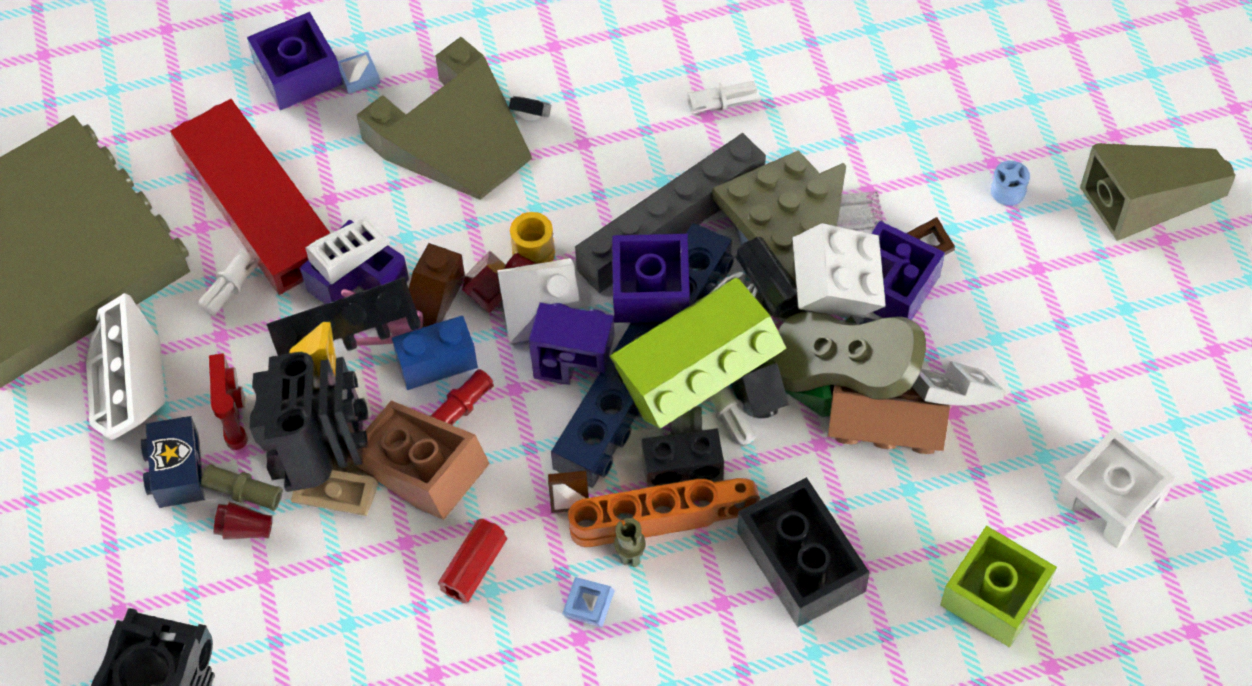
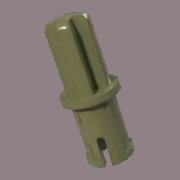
[614,518,646,567]

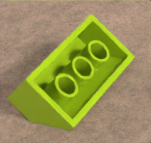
[610,278,787,429]

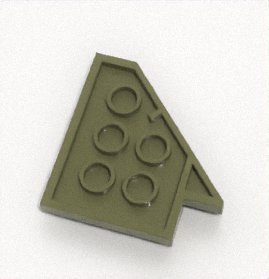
[711,150,847,286]

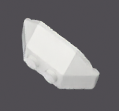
[86,293,165,440]

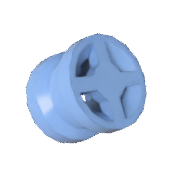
[991,160,1030,206]

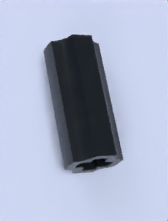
[735,237,798,315]

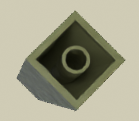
[1080,143,1236,241]

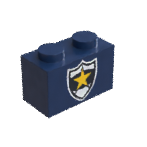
[141,416,205,508]

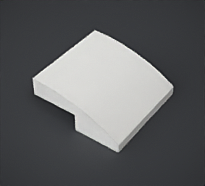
[912,361,1006,406]

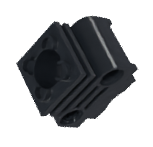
[249,352,369,492]
[91,608,215,686]

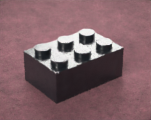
[737,477,870,628]

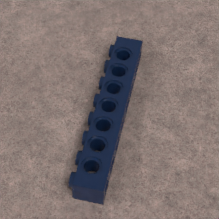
[551,223,735,488]

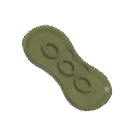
[771,311,926,400]

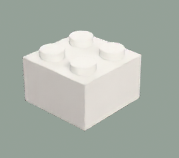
[793,223,886,318]

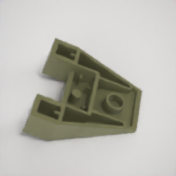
[356,36,532,200]

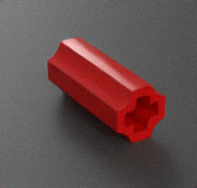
[437,518,508,603]

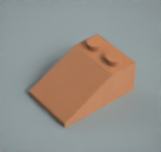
[348,400,490,520]

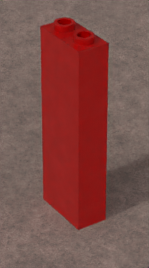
[170,98,331,295]

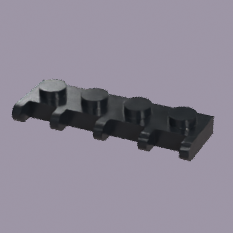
[266,277,421,355]

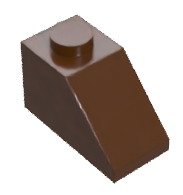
[409,243,465,328]

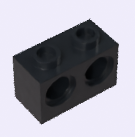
[641,428,724,488]

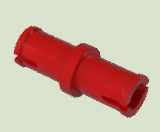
[429,369,494,425]

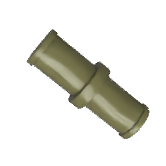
[201,464,283,511]

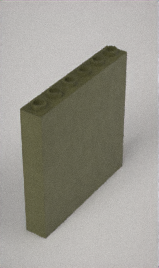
[0,115,190,388]

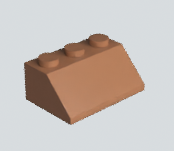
[828,385,950,454]

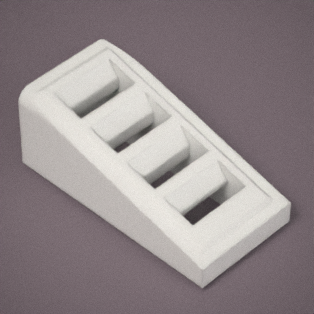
[306,217,390,285]

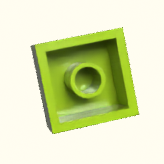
[940,525,1057,648]

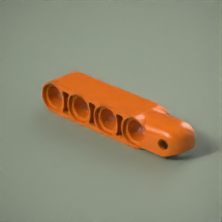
[568,478,760,547]

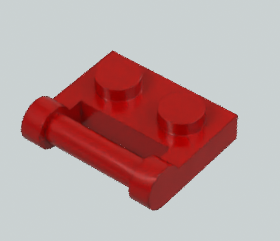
[209,353,248,450]

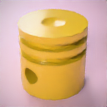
[509,212,555,264]

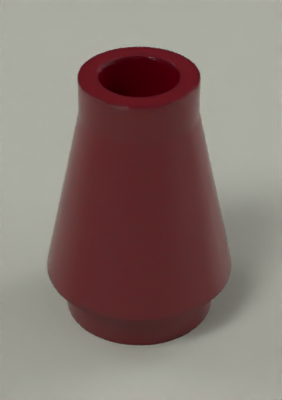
[213,501,273,540]

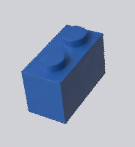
[391,315,478,390]

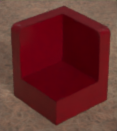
[462,251,506,314]

